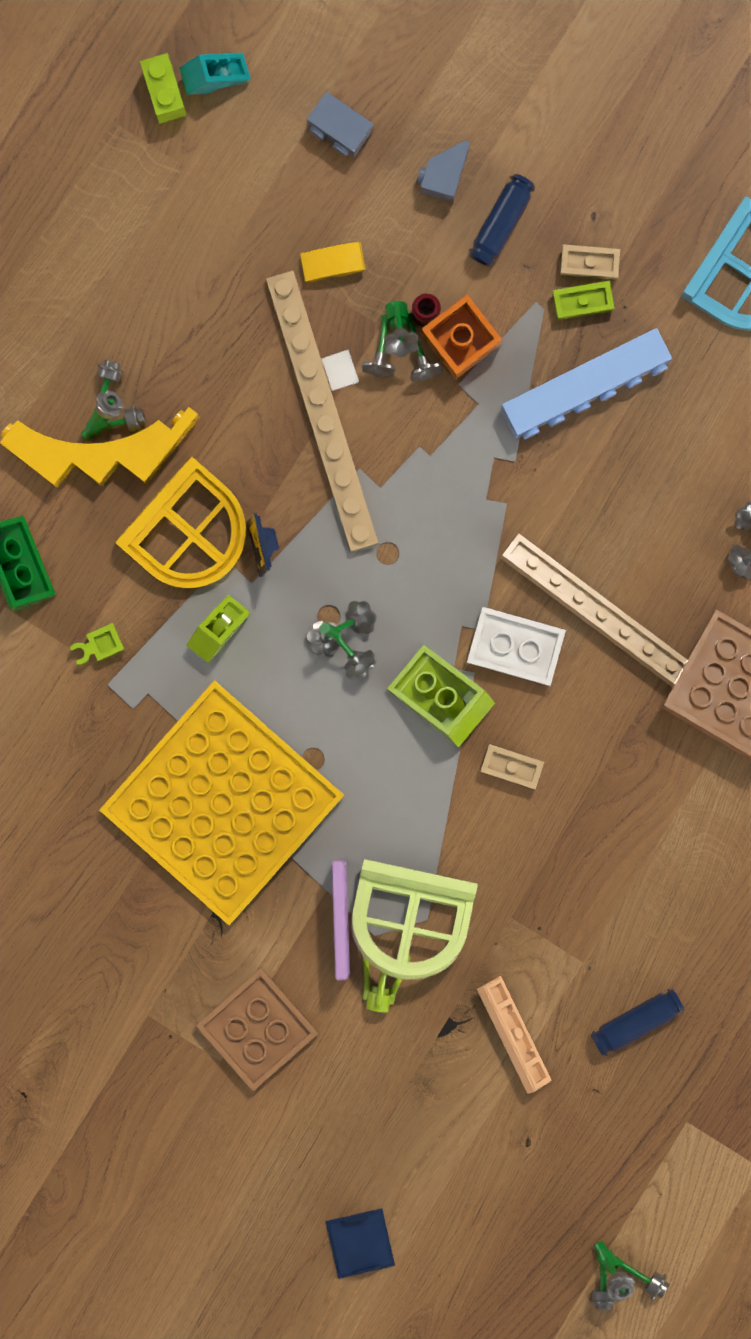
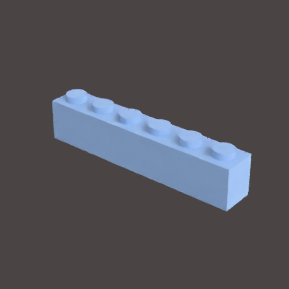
[500,328,672,440]

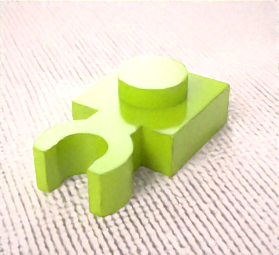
[70,623,125,665]

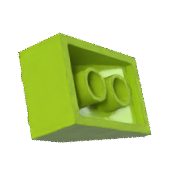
[387,645,495,748]

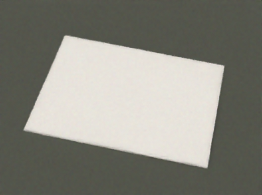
[321,350,359,391]

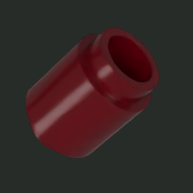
[412,293,441,327]

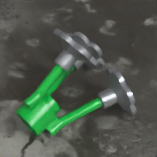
[362,301,444,382]

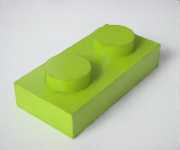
[552,281,615,320]

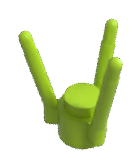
[362,955,411,1013]

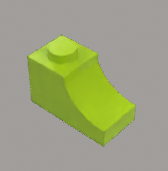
[186,594,251,663]

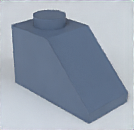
[417,140,470,203]

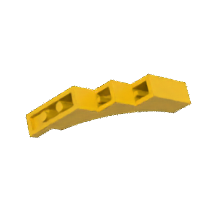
[0,407,200,488]

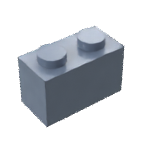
[307,91,373,158]

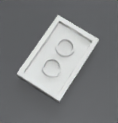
[466,607,566,686]

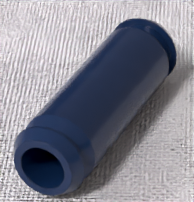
[469,174,535,266]
[591,989,684,1056]

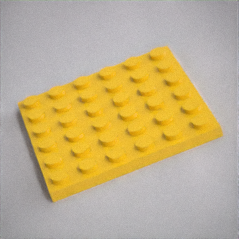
[99,680,344,926]

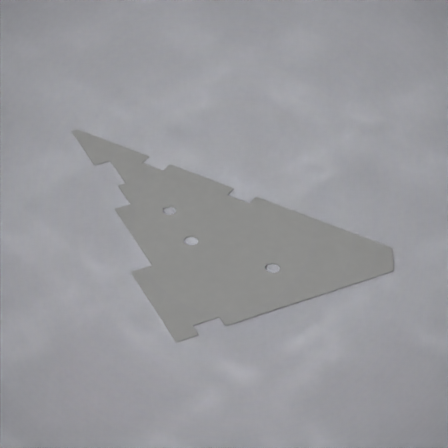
[107,302,544,936]

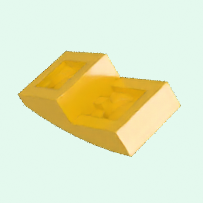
[300,242,366,283]

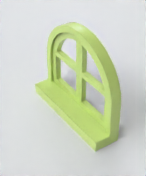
[351,859,478,979]

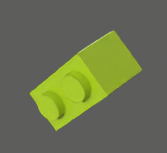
[140,53,186,124]

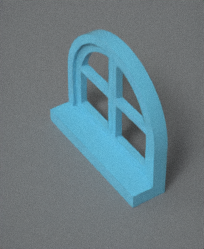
[681,196,751,331]

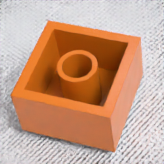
[421,294,502,380]

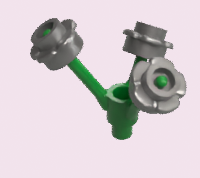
[81,360,146,441]
[590,1241,669,1310]

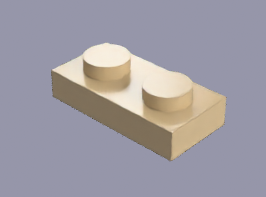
[560,244,620,280]
[480,744,544,790]

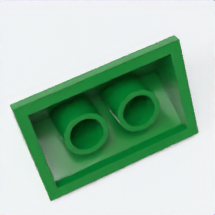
[0,515,56,612]

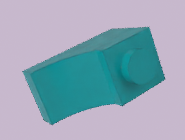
[179,53,251,95]

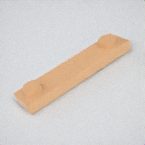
[477,976,552,1094]

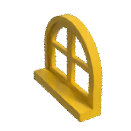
[114,456,246,588]

